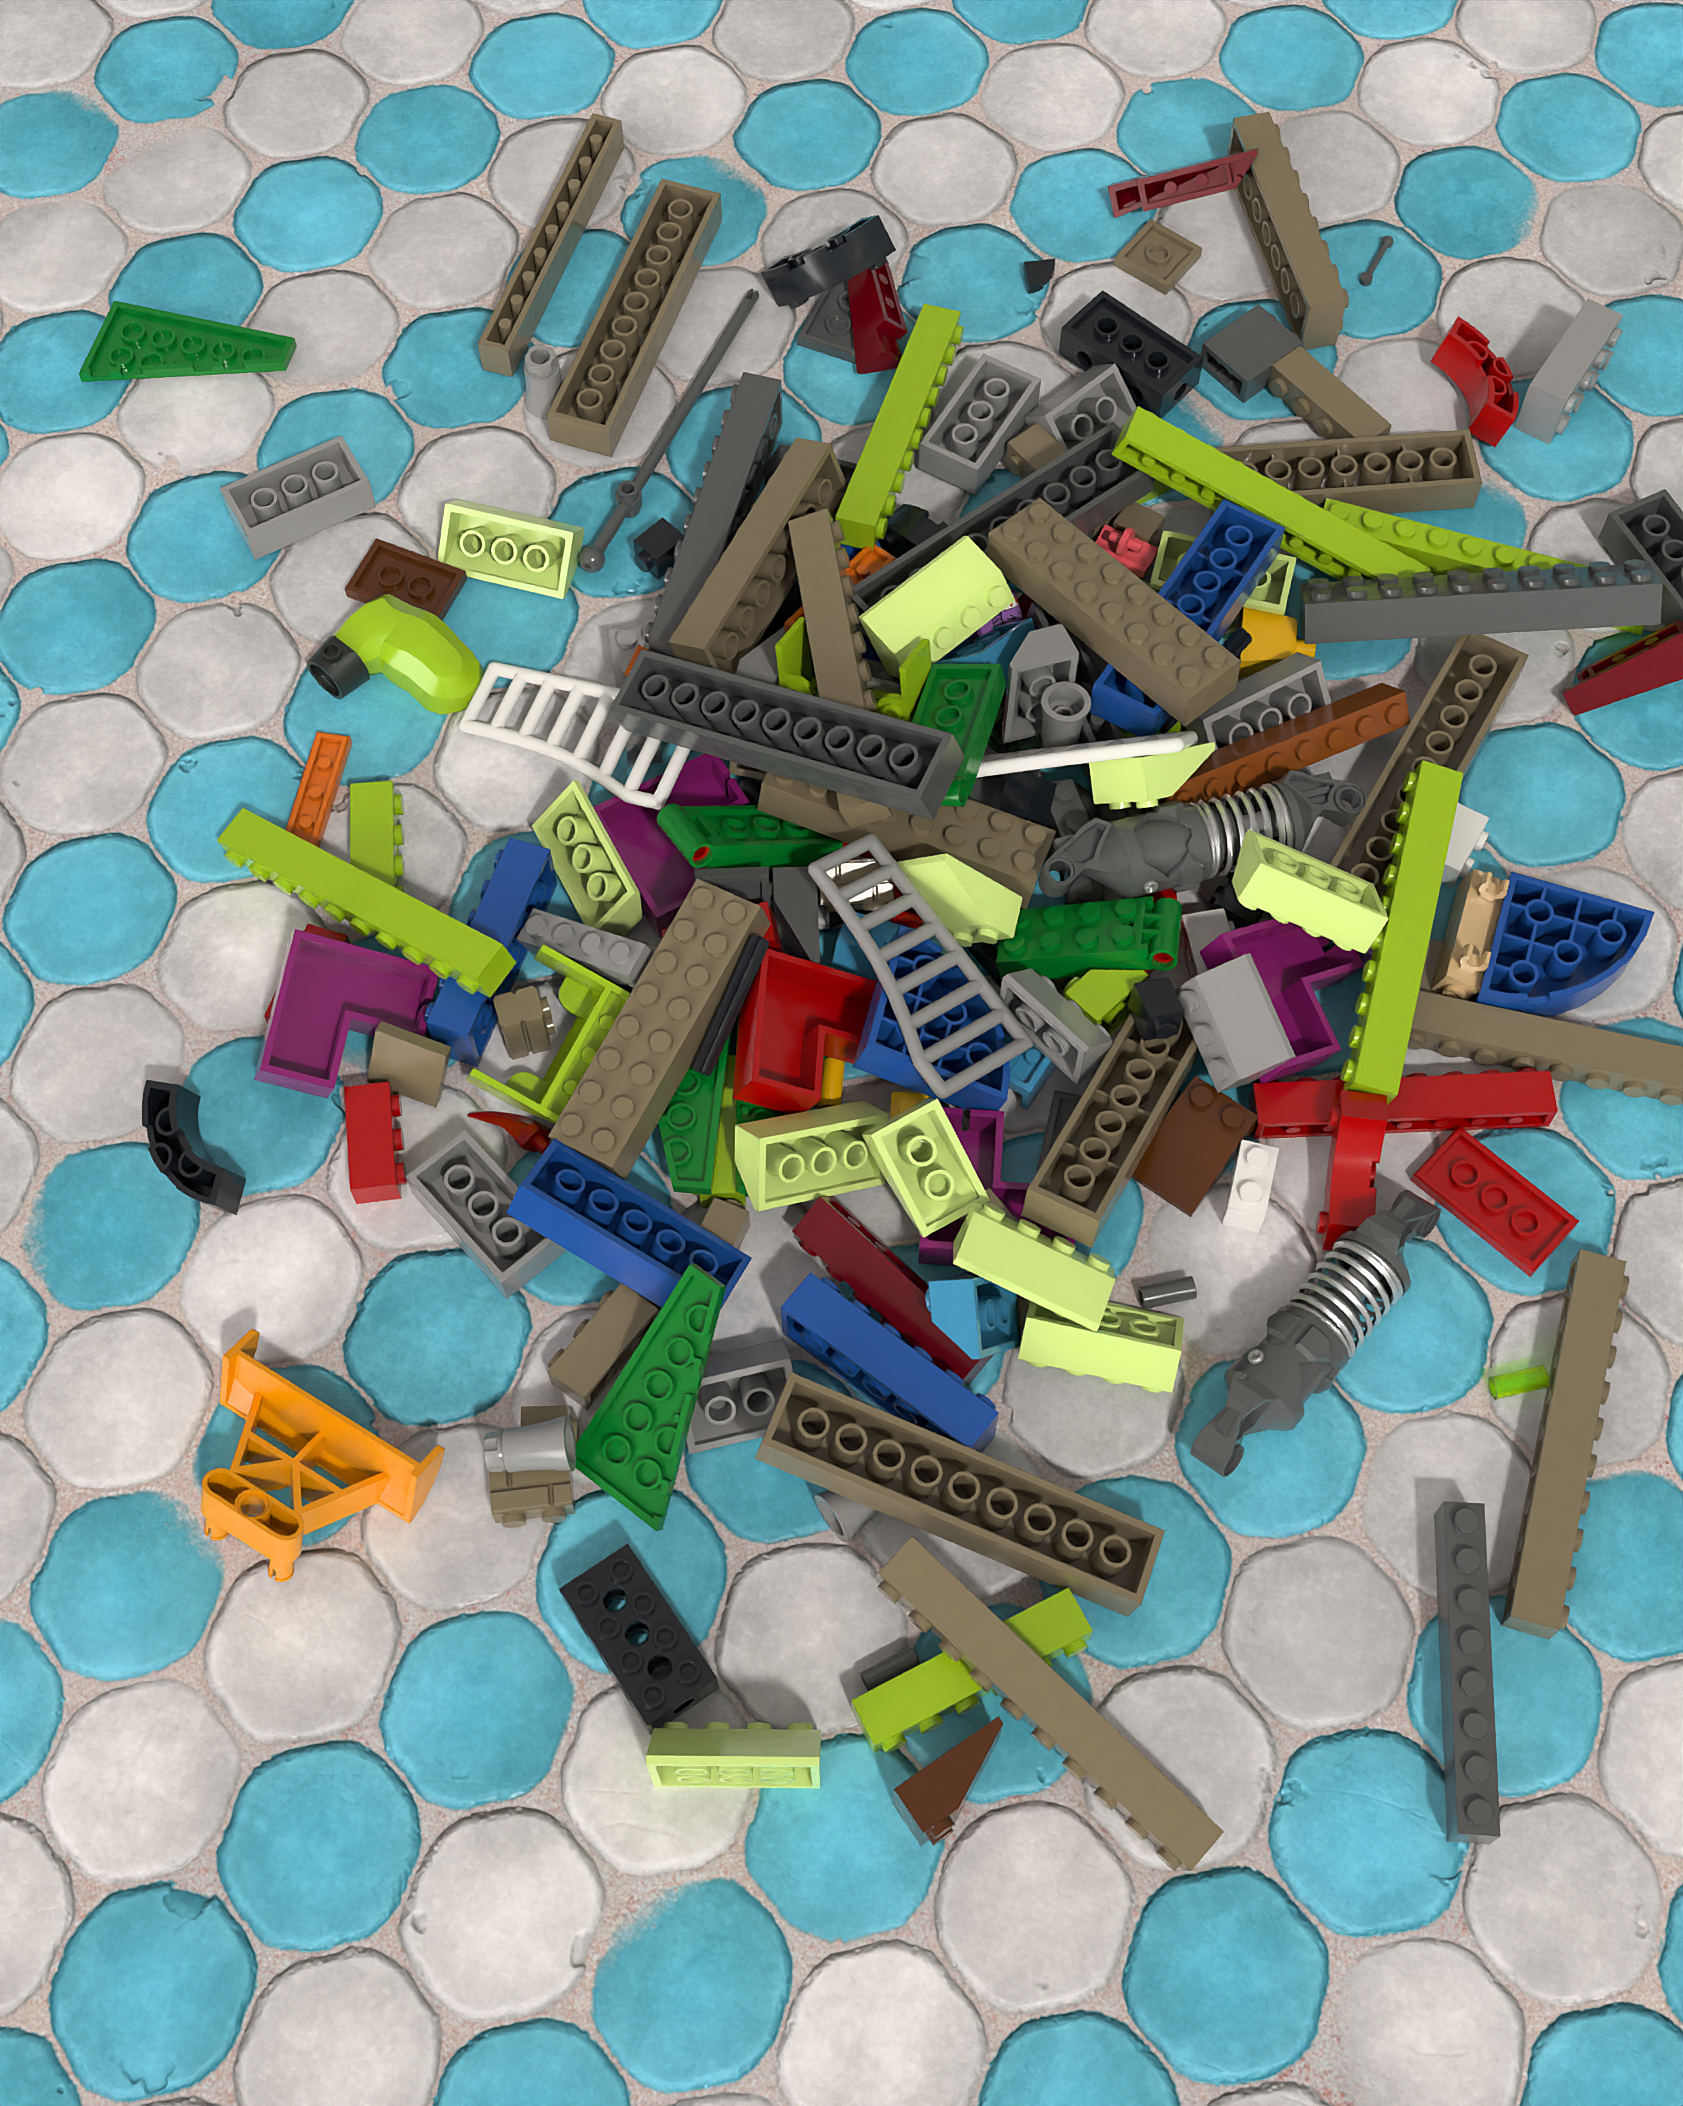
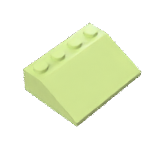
[646,1722,821,1789]

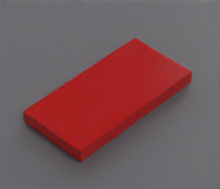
[1410,1126,1579,1277]

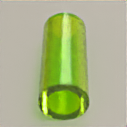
[1488,1365,1549,1400]

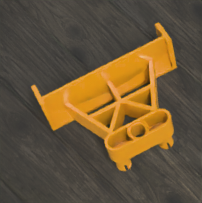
[200,1329,445,1582]

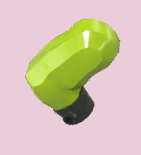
[307,594,485,715]

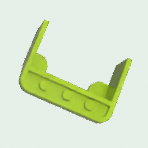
[775,617,931,723]
[466,944,630,1123]

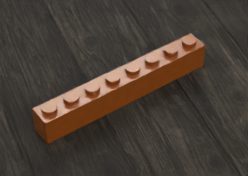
[1152,683,1410,809]

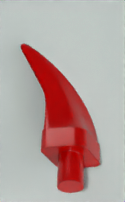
[467,1111,551,1155]

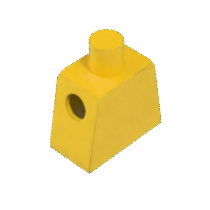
[1237,607,1316,679]

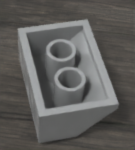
[1024,363,1137,451]
[1001,624,1079,744]
[1175,953,1296,1093]
[1000,968,1112,1085]
[686,1338,793,1454]

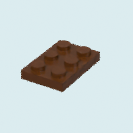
[345,538,467,621]

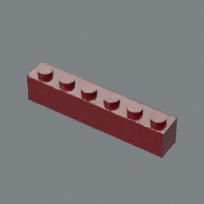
[792,1196,994,1385]

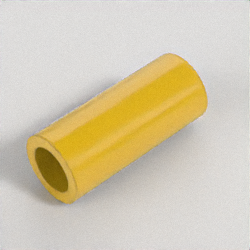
[818,1058,845,1109]

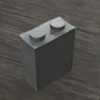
[1201,304,1304,403]

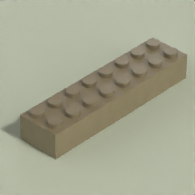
[1227,112,1349,350]
[1209,429,1482,518]
[669,438,848,674]
[987,498,1241,726]
[757,772,1056,909]
[548,878,770,1181]
[1021,1014,1200,1248]

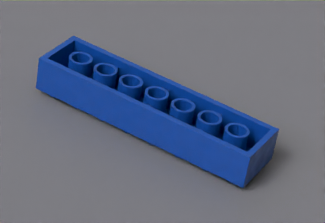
[1089,499,1285,737]

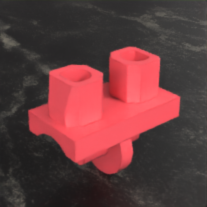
[1095,524,1159,579]

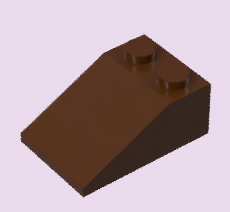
[1131,1075,1259,1217]
[892,1716,1003,1846]

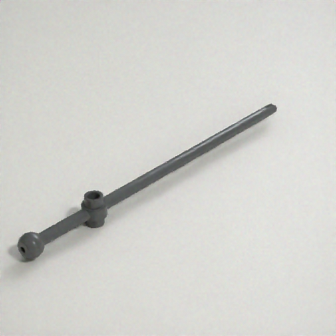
[579,289,759,573]

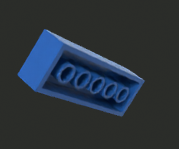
[425,837,557,1067]
[506,1138,752,1310]
[781,1272,999,1453]

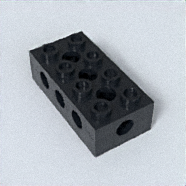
[1059,290,1204,419]
[559,1544,719,1735]

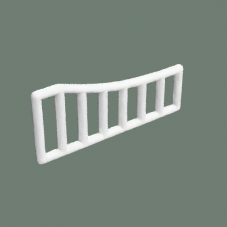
[459,662,691,810]
[976,731,1198,778]

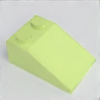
[1089,742,1215,810]
[897,853,1023,947]
[862,1098,990,1238]

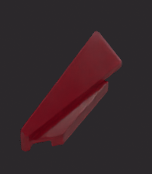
[1108,148,1259,218]
[847,262,908,374]
[1562,619,1683,715]

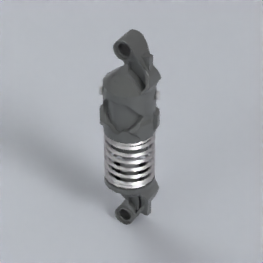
[1038,770,1367,899]
[1190,1190,1441,1477]

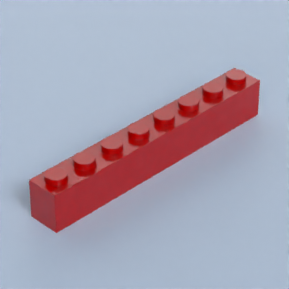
[1248,1068,1558,1139]

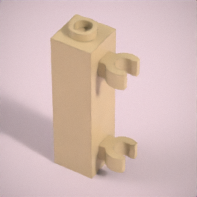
[1431,868,1510,1000]

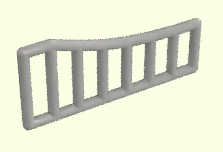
[808,833,1033,1099]

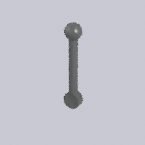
[1359,236,1394,286]

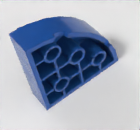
[1473,872,1655,1017]
[853,925,1010,1112]

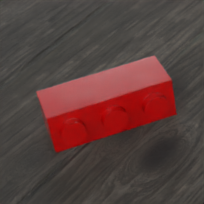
[344,1082,407,1204]

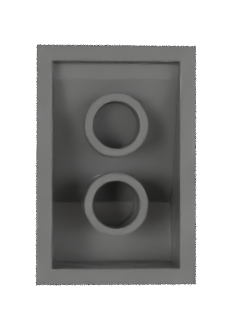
[769,866,820,964]

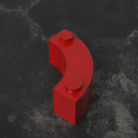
[1430,316,1519,447]
[1316,1090,1388,1251]

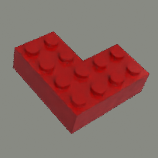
[732,949,877,1114]

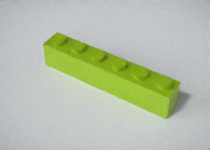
[851,1587,1093,1753]

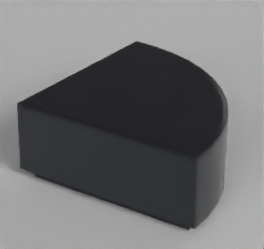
[1023,258,1055,294]

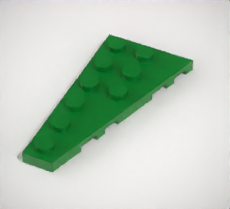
[79,301,297,382]
[629,990,732,1195]
[575,1264,726,1531]

